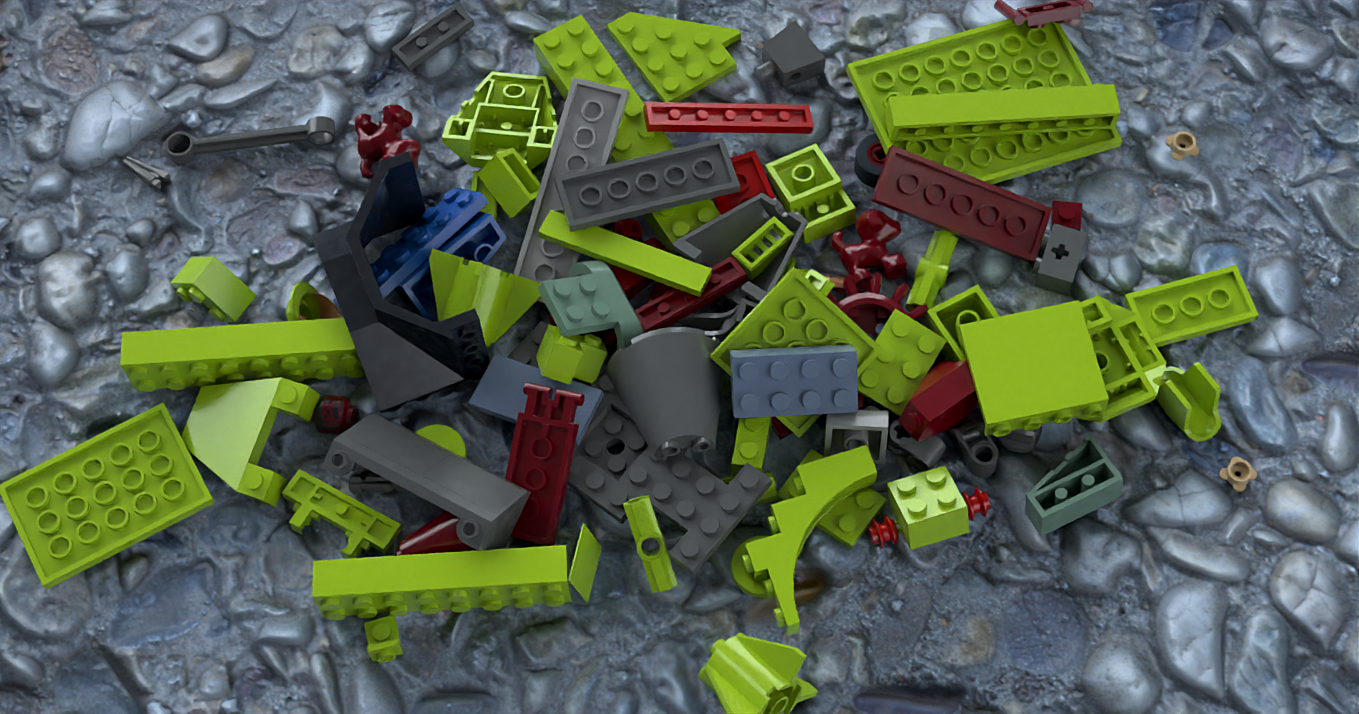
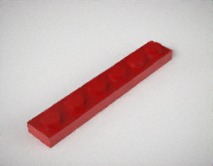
[643,102,814,134]

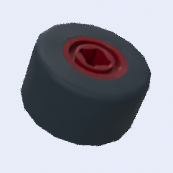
[854,133,887,188]

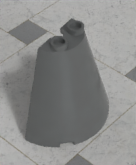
[672,193,808,312]
[607,327,725,456]

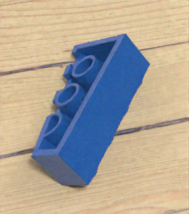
[395,211,507,322]

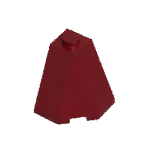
[898,360,978,442]

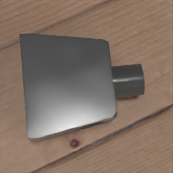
[754,20,825,88]

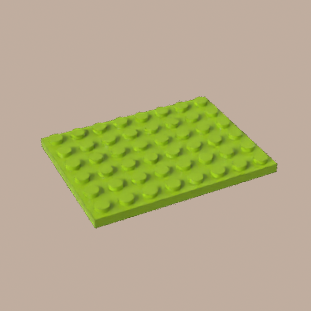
[846,19,1123,184]

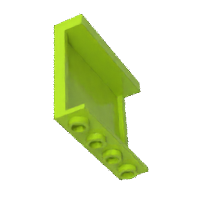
[958,300,1109,437]

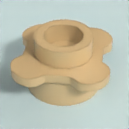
[1166,131,1199,161]
[1219,457,1257,492]

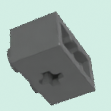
[1032,223,1088,296]

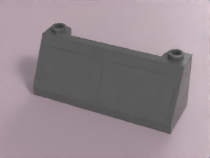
[321,413,531,551]

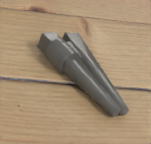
[122,156,171,191]

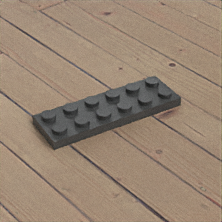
[555,138,740,232]

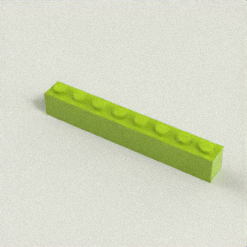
[885,83,1121,142]

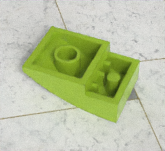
[765,143,856,244]

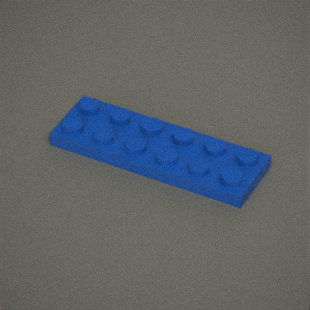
[332,187,489,309]

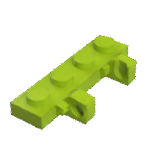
[282,469,402,559]

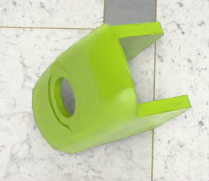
[1155,362,1221,442]

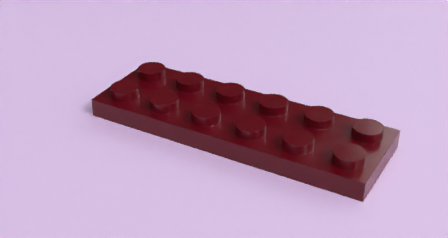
[871,145,1053,264]

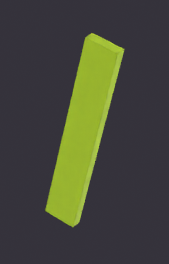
[538,210,712,297]

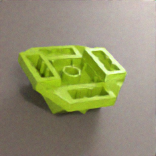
[1074,295,1167,423]

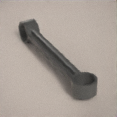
[165,116,335,164]

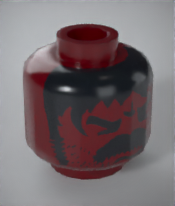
[310,394,356,435]

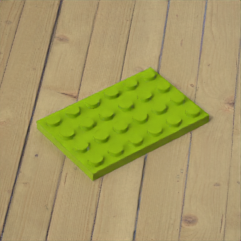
[0,402,215,590]

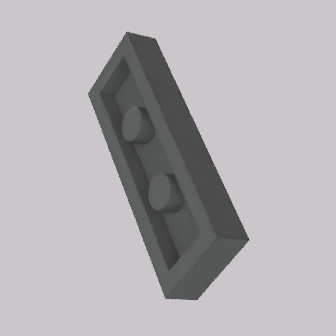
[391,3,475,72]

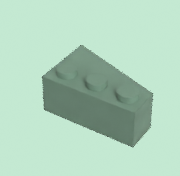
[1025,433,1124,536]

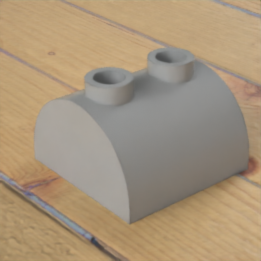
[824,406,888,465]

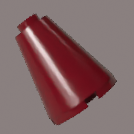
[396,511,477,555]

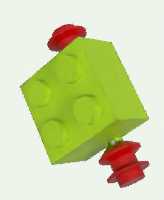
[867,465,991,550]

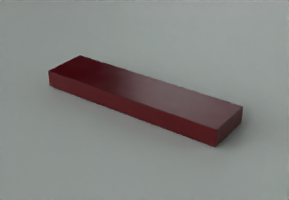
[634,256,749,333]

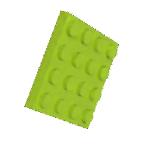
[710,266,883,438]

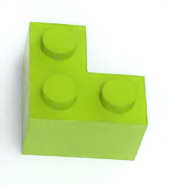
[170,256,257,322]
[536,324,608,385]

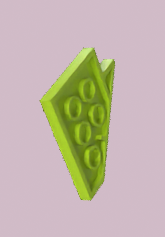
[607,12,741,102]

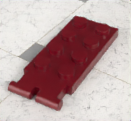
[505,382,585,546]

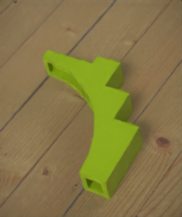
[741,445,877,636]

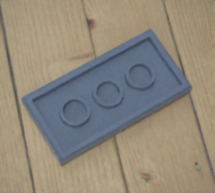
[469,354,604,446]

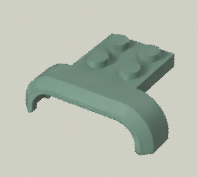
[538,260,644,351]

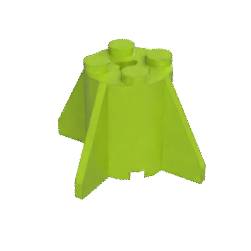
[429,248,542,348]
[698,632,818,714]

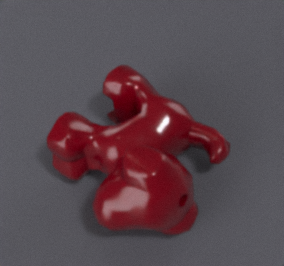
[354,105,421,179]
[830,209,907,293]

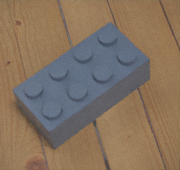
[730,344,858,418]

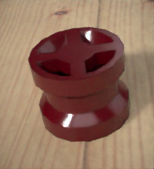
[613,218,642,243]

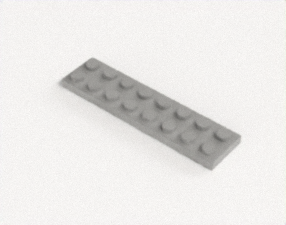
[514,77,629,305]

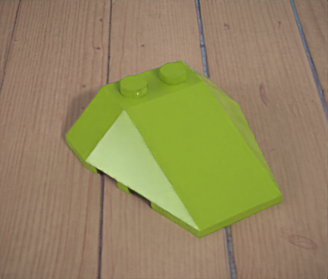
[442,72,558,170]

